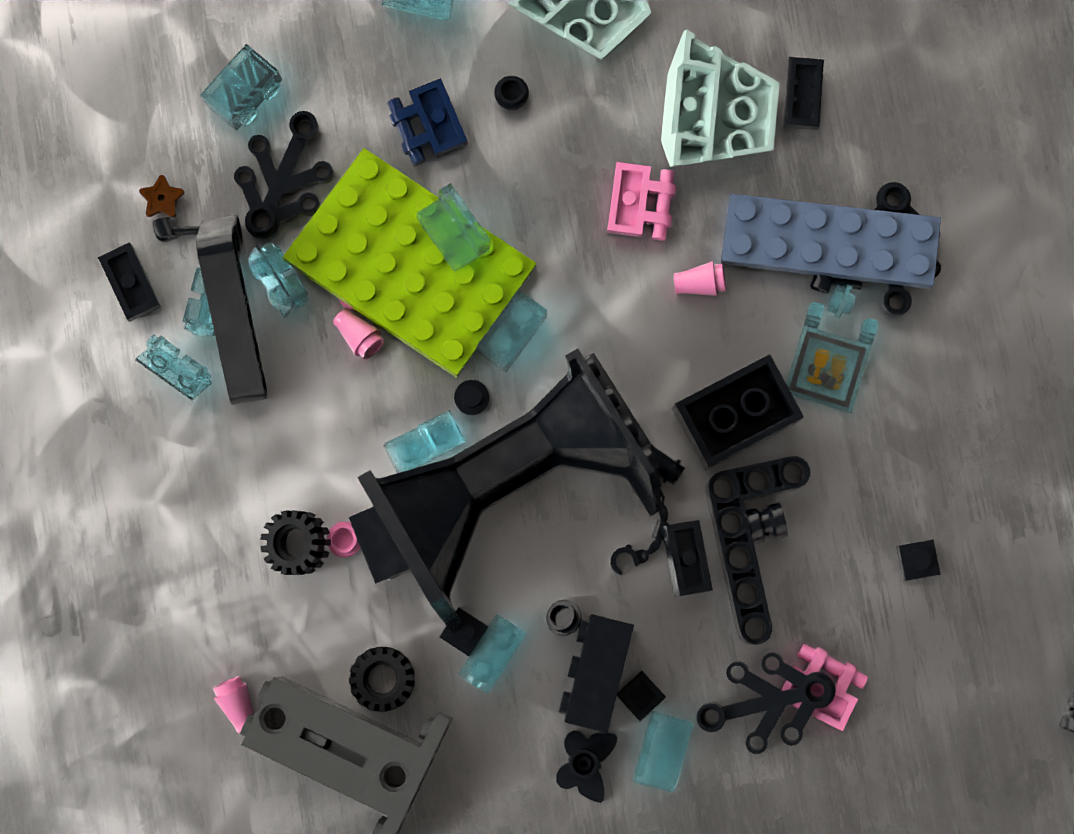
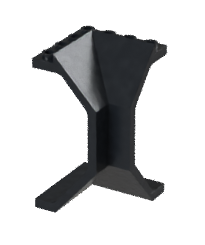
[357,348,664,634]

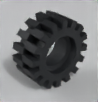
[260,510,331,575]
[349,647,415,712]

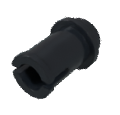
[651,444,685,485]

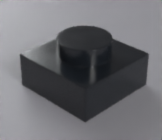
[896,539,941,581]
[439,607,489,657]

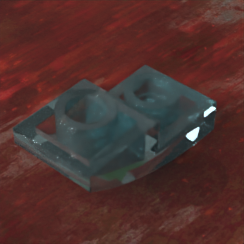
[383,410,466,473]

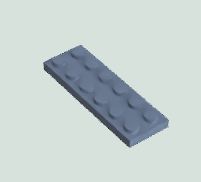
[721,194,941,289]

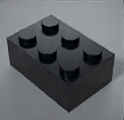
[672,354,804,471]
[558,614,634,733]

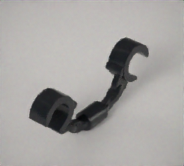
[610,488,669,576]

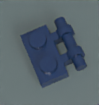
[387,78,468,166]

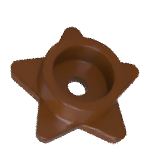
[139,175,185,218]

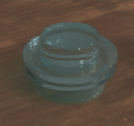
[827,284,856,319]

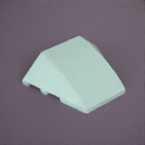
[507,0,652,60]
[661,29,779,168]

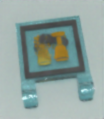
[786,302,879,413]

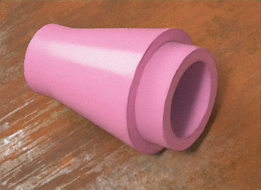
[674,261,726,296]
[333,308,384,360]
[213,676,254,733]

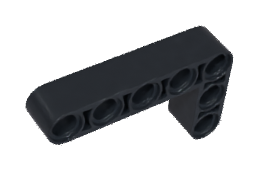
[196,215,267,405]
[705,456,810,645]

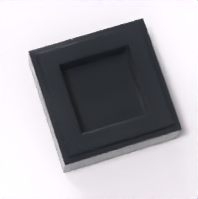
[617,670,666,721]

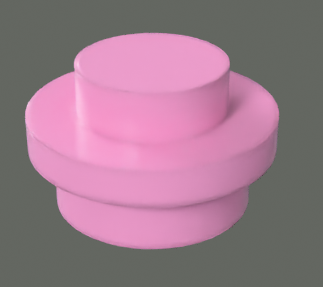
[327,522,361,558]

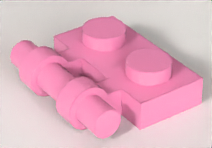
[607,162,676,241]
[780,643,868,731]

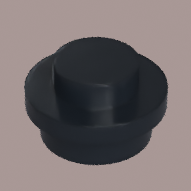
[494,76,529,111]
[454,380,490,415]
[546,600,582,636]

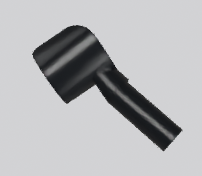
[152,217,200,242]
[810,275,862,294]

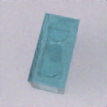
[200,44,282,131]
[476,289,547,373]

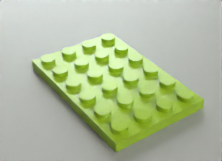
[282,148,537,378]

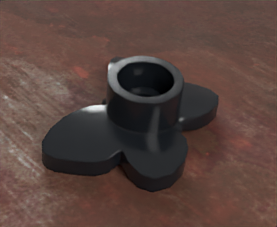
[556,730,618,803]

